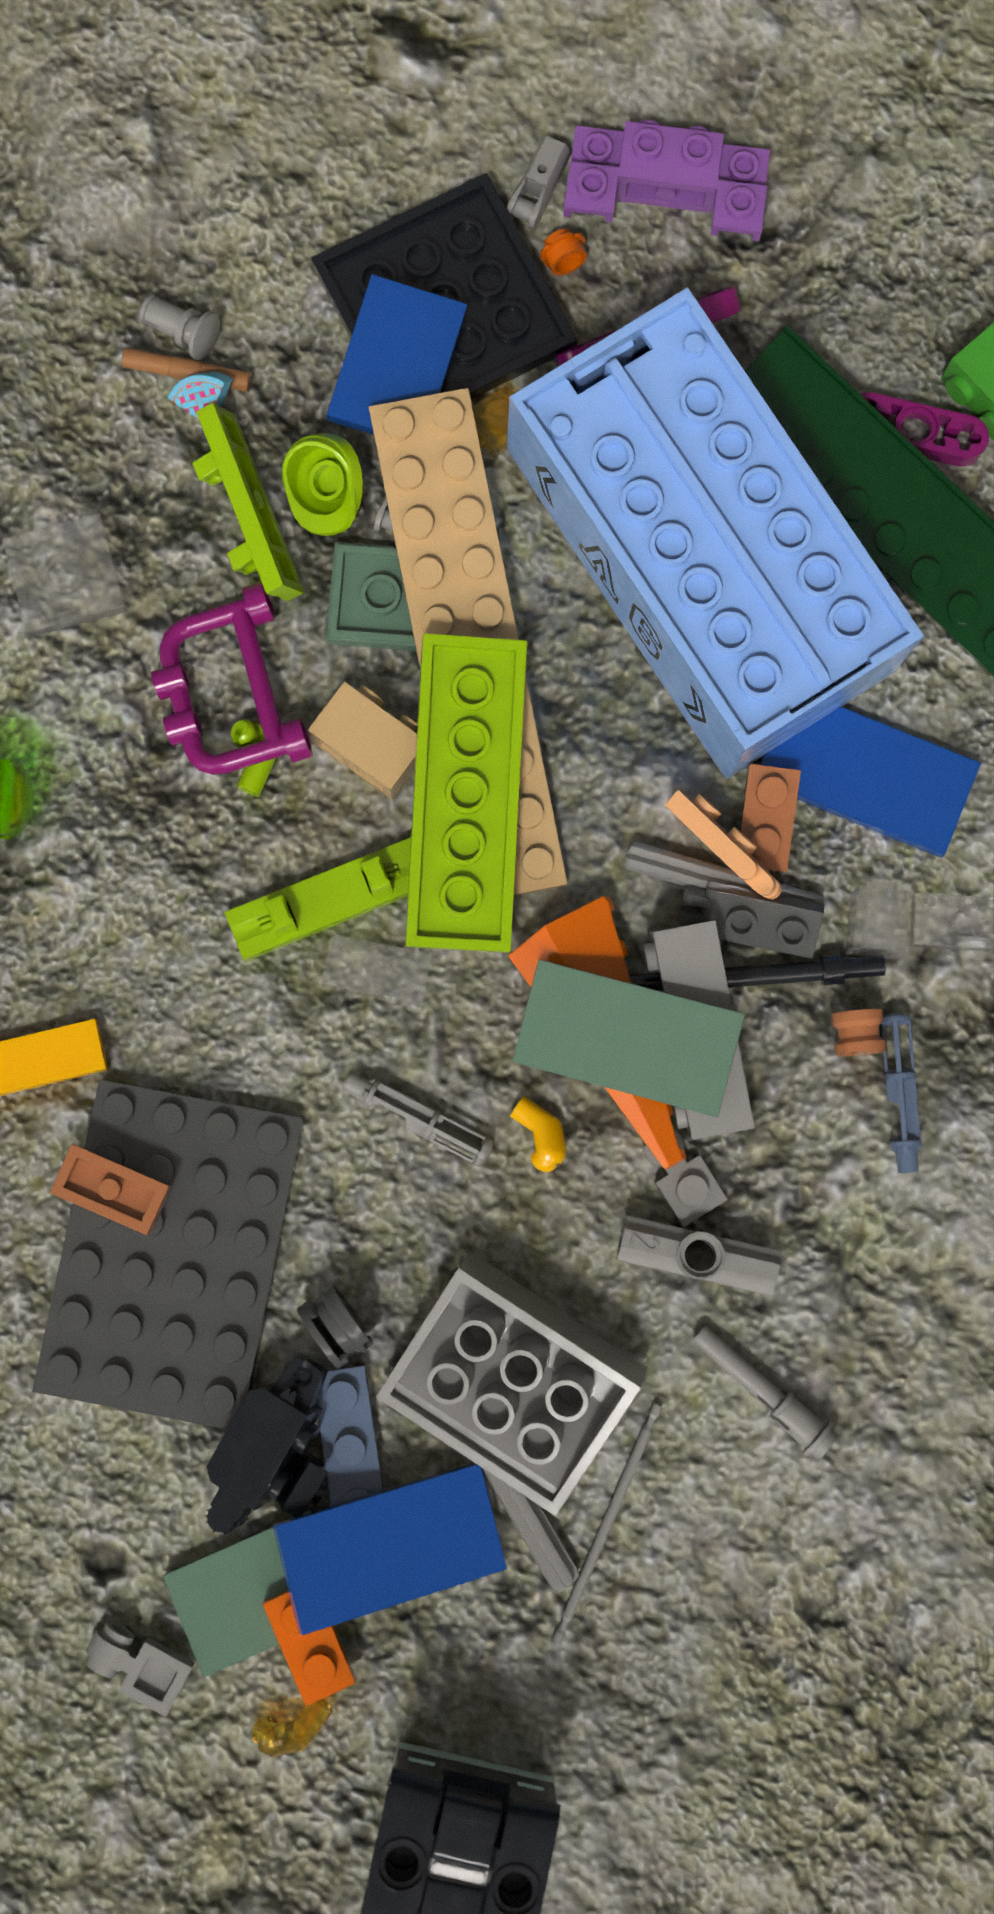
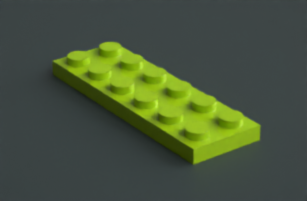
[405,633,527,953]

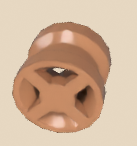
[831,1009,887,1057]

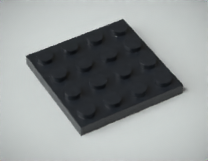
[311,173,578,399]

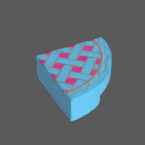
[167,371,233,419]

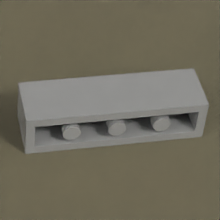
[643,920,754,1140]

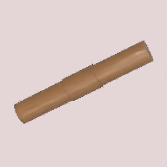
[122,347,252,392]

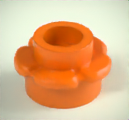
[540,229,587,276]

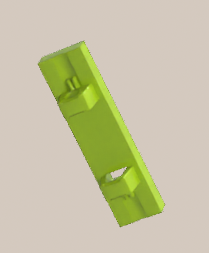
[192,402,304,602]
[224,837,411,962]

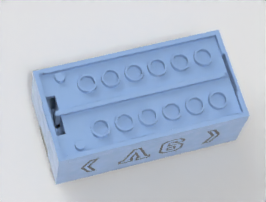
[506,287,924,780]

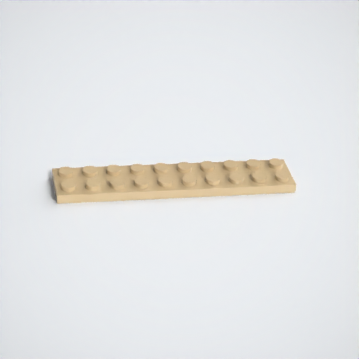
[369,388,567,896]

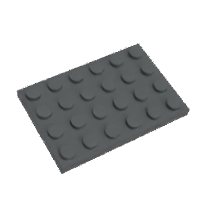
[32,1079,305,1429]

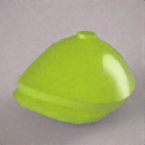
[282,433,363,536]

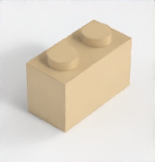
[308,681,417,800]

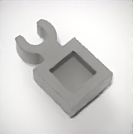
[643,1130,728,1227]

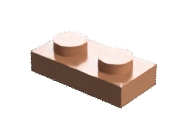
[740,764,801,872]
[49,1144,172,1235]

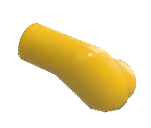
[510,1096,567,1172]

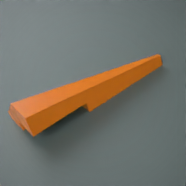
[508,896,686,1169]

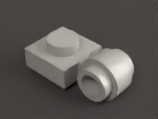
[85,1622,195,1717]

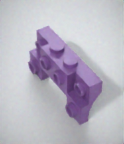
[563,120,770,241]

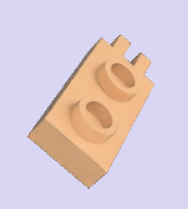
[664,790,782,899]

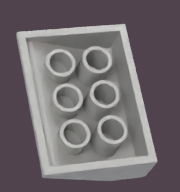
[376,1251,647,1516]

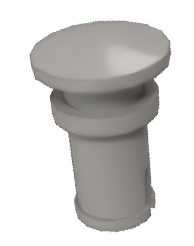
[139,294,220,361]

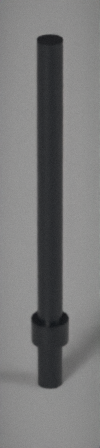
[629,953,886,991]

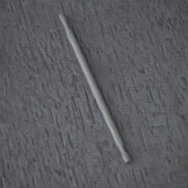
[551,1403,663,1646]

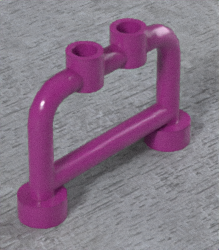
[151,582,313,775]

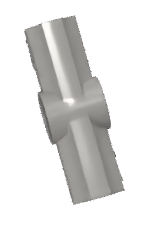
[616,1215,782,1296]

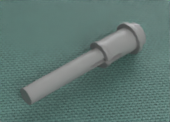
[692,1325,838,1460]

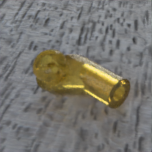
[252,1699,333,1757]

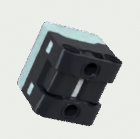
[360,1742,560,1914]

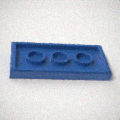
[760,707,981,858]
[272,1463,507,1635]

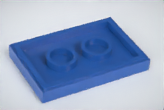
[326,274,467,435]

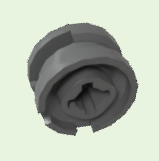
[297,1283,374,1369]

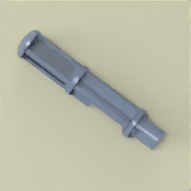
[881,1012,922,1173]

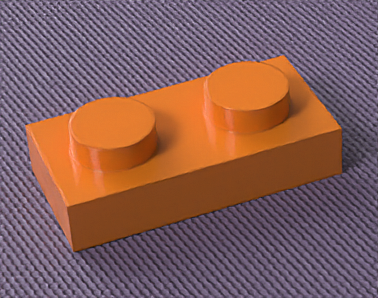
[262,1589,357,1707]

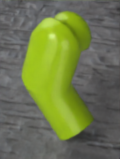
[230,719,276,797]

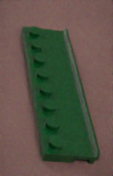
[744,325,994,678]

